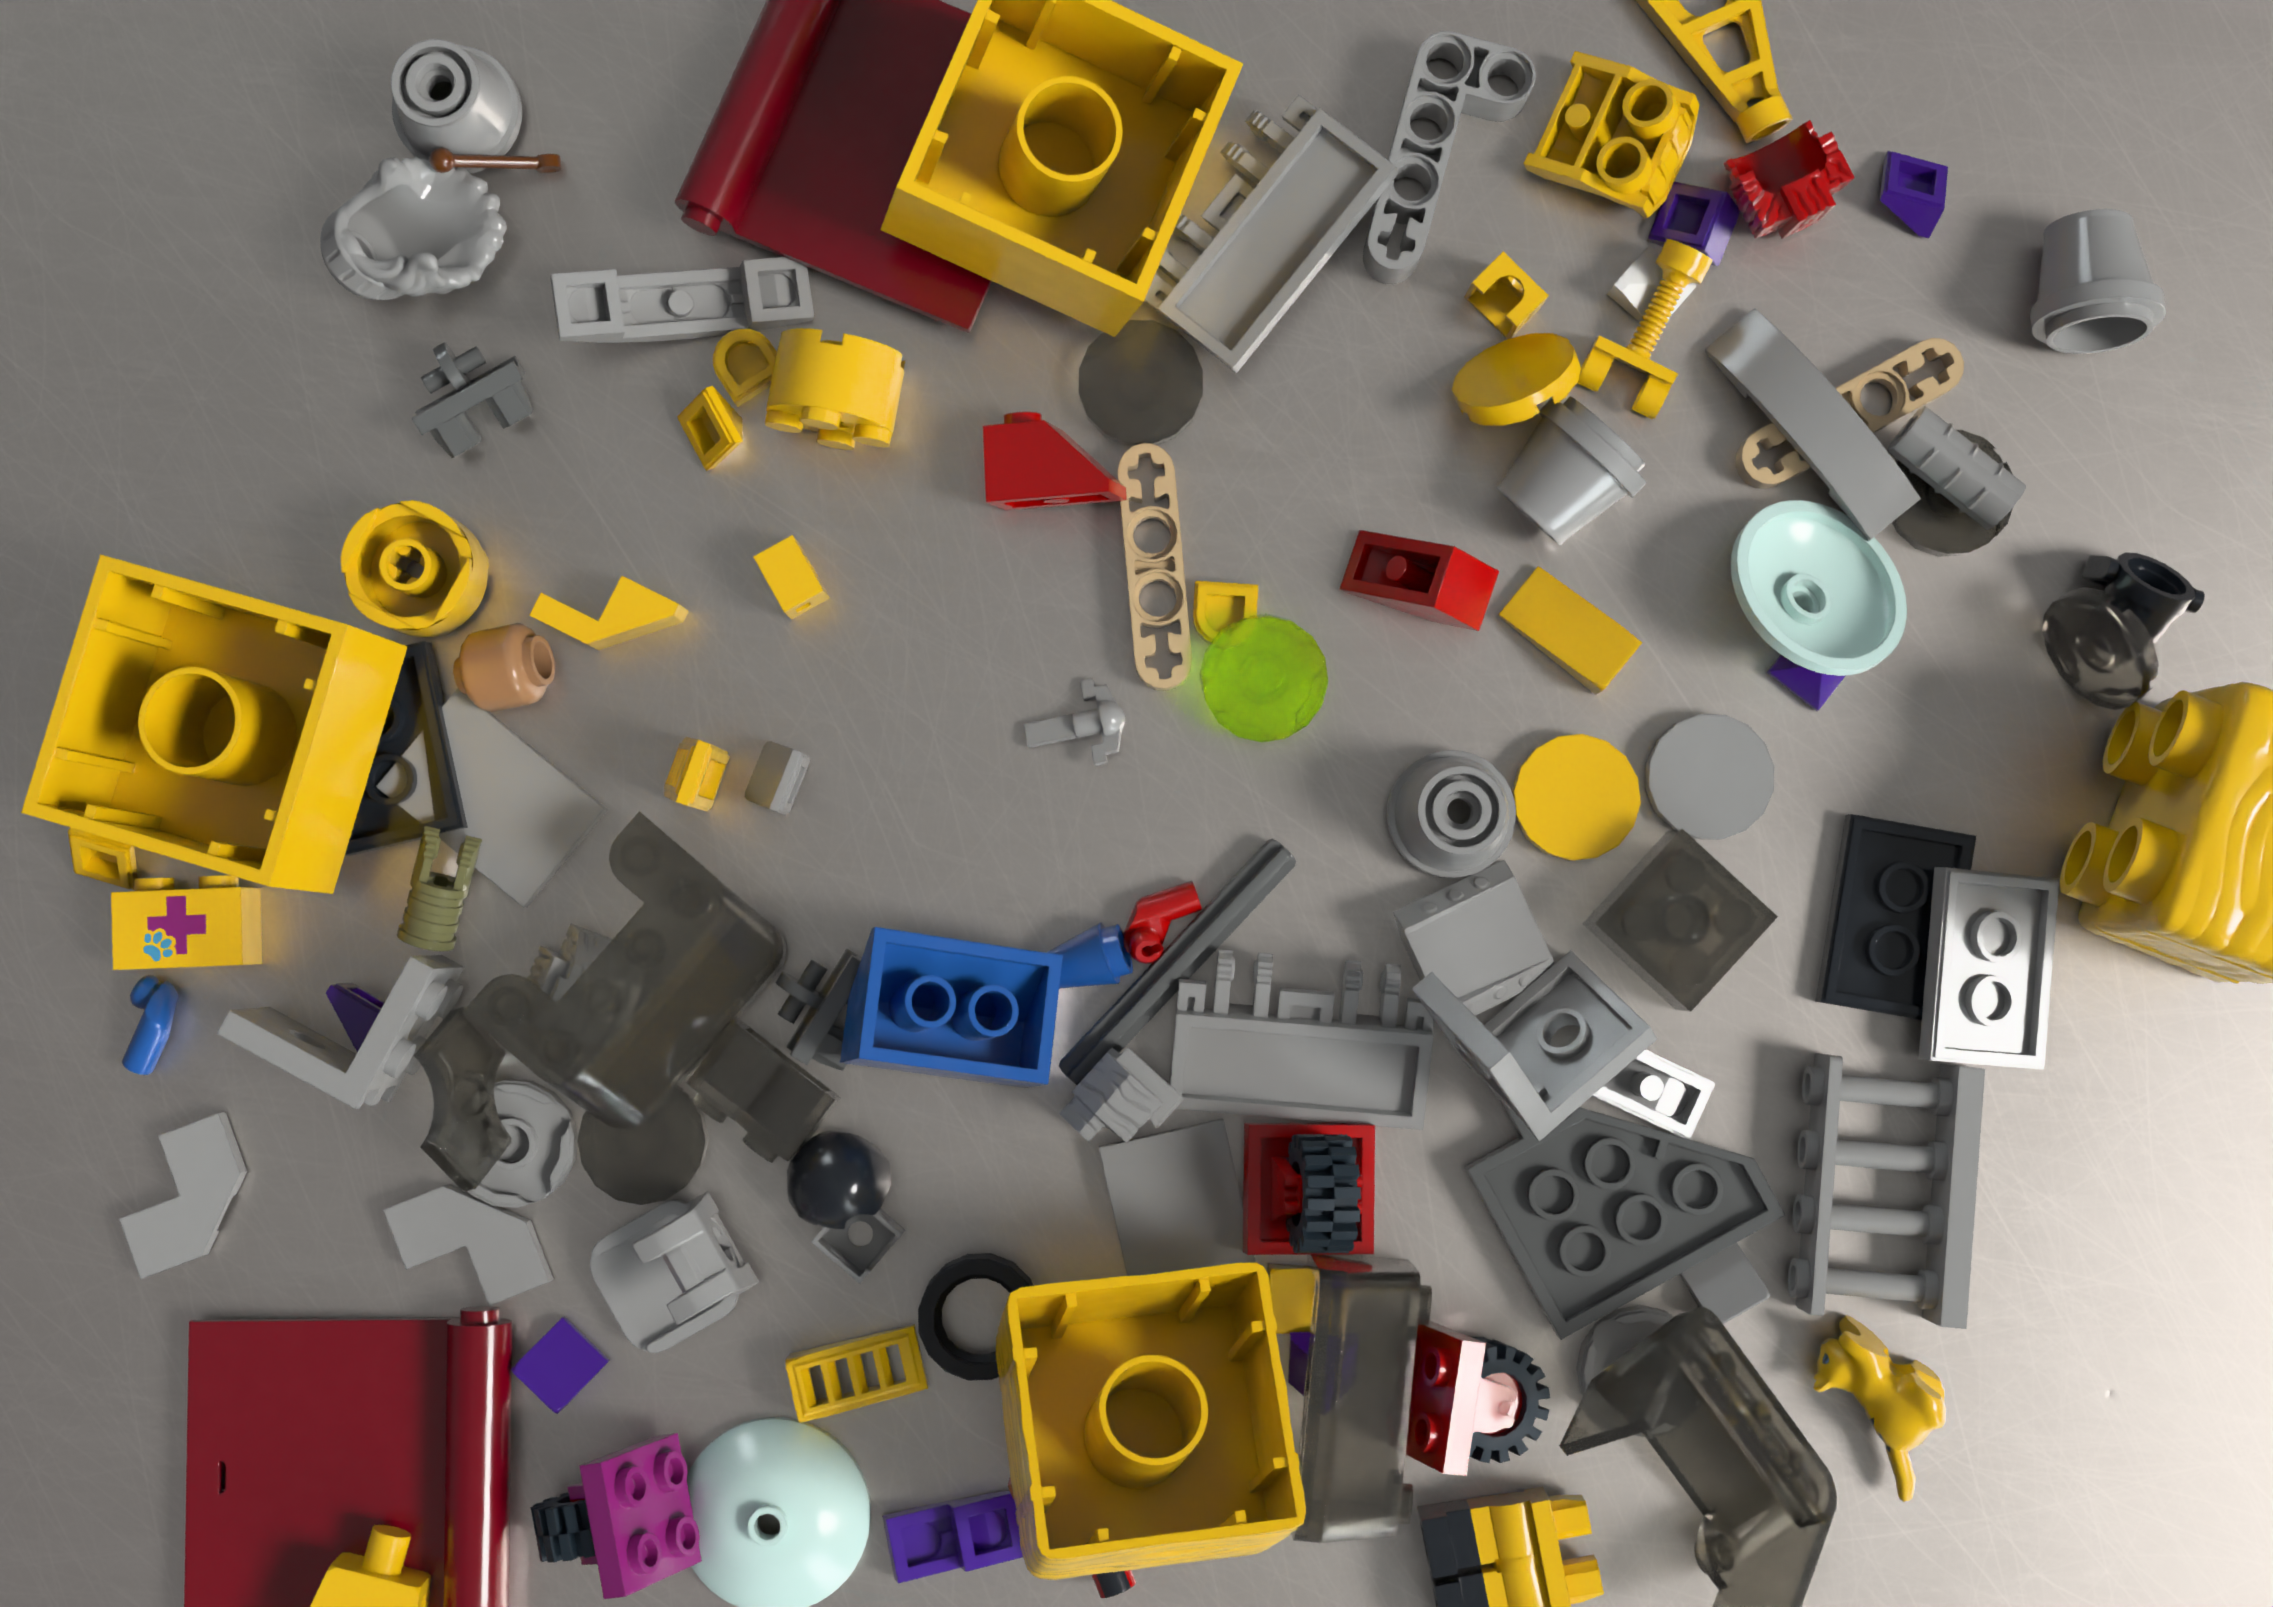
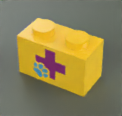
[111,875,263,970]

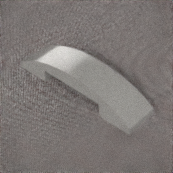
[550,257,814,343]
[1705,308,1921,541]

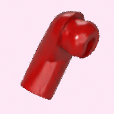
[1123,881,1202,964]

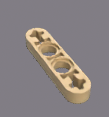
[1735,338,1964,489]
[1118,443,1192,691]

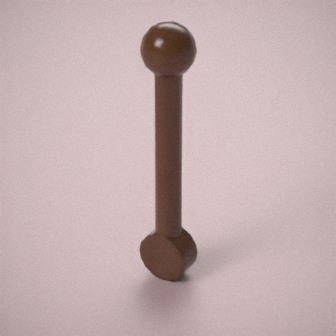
[429,147,562,173]

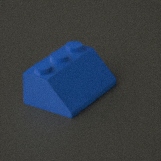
[840,927,1063,1088]

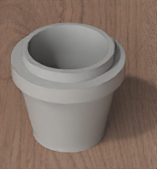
[391,39,522,174]
[2030,209,2166,354]
[1497,396,1646,545]
[1387,750,1516,878]

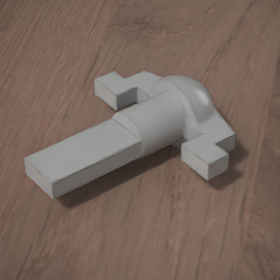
[1024,678,1125,766]

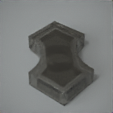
[414,1007,512,1192]

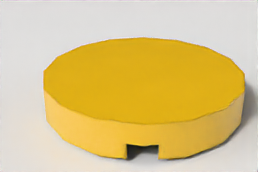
[1452,333,1581,426]
[1512,734,1641,861]

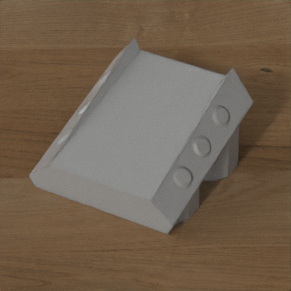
[1393,860,1554,1016]

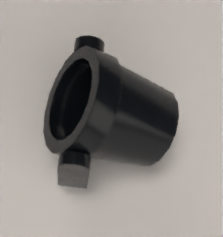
[2081,552,2205,657]

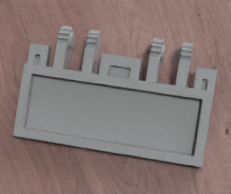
[1144,95,1398,373]
[1170,949,1434,1130]

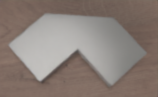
[119,1112,247,1279]
[383,1184,553,1306]

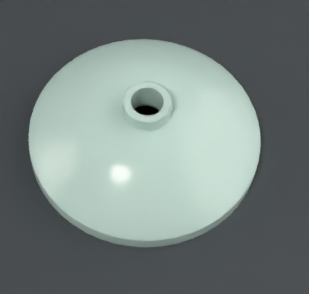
[1731,500,1907,676]
[687,1417,871,1607]

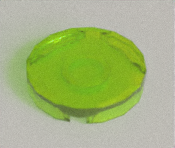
[1199,613,1328,742]

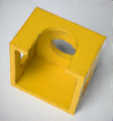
[1464,251,1549,339]
[753,535,830,619]

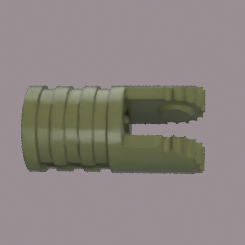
[397,826,482,951]

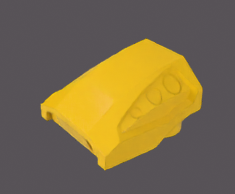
[1523,51,1700,218]

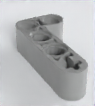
[1363,31,1536,284]

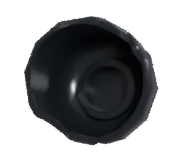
[787,1131,891,1229]

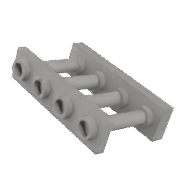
[1788,1053,1985,1329]

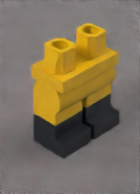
[1417,1486,1604,1607]

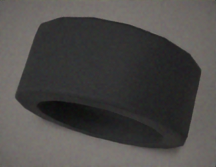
[918,1253,1034,1381]

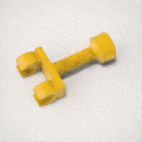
[1577,239,1713,419]

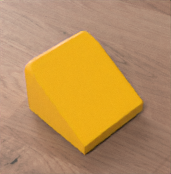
[1267,1264,1332,1334]

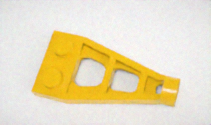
[1636,0,1793,143]

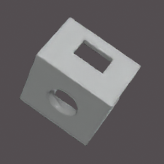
[811,1209,905,1284]

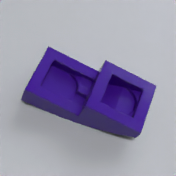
[882,1491,1023,1584]

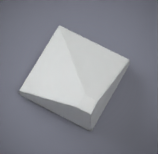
[1607,245,1696,322]

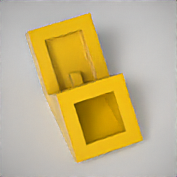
[529,575,689,651]

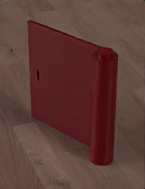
[675,0,992,333]
[184,1306,512,1607]

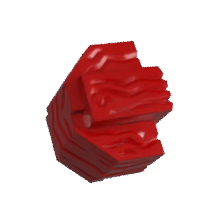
[1723,120,1855,239]

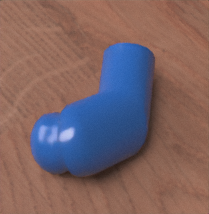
[122,975,179,1075]

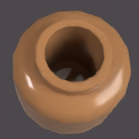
[453,623,555,712]

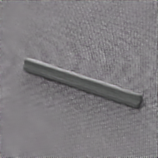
[1059,839,1296,1085]

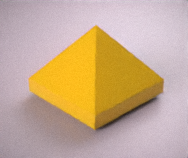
[677,385,743,471]
[68,827,138,890]

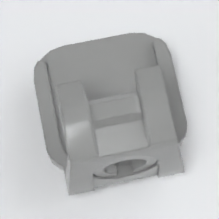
[590,1191,760,1353]

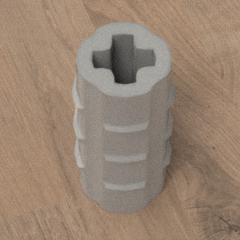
[1887,406,2026,530]

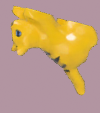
[1813,1315,1946,1502]

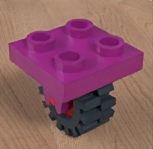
[530,1433,702,1599]

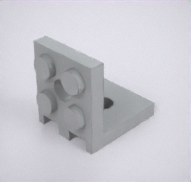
[1412,950,1657,1141]
[217,955,464,1109]

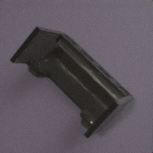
[1291,1254,1432,1543]
[1559,1307,1837,1607]

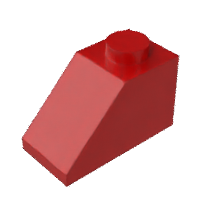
[983,412,1127,511]
[1340,530,1499,631]

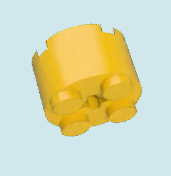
[765,328,906,450]
[341,500,489,637]

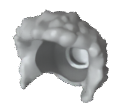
[320,157,507,300]

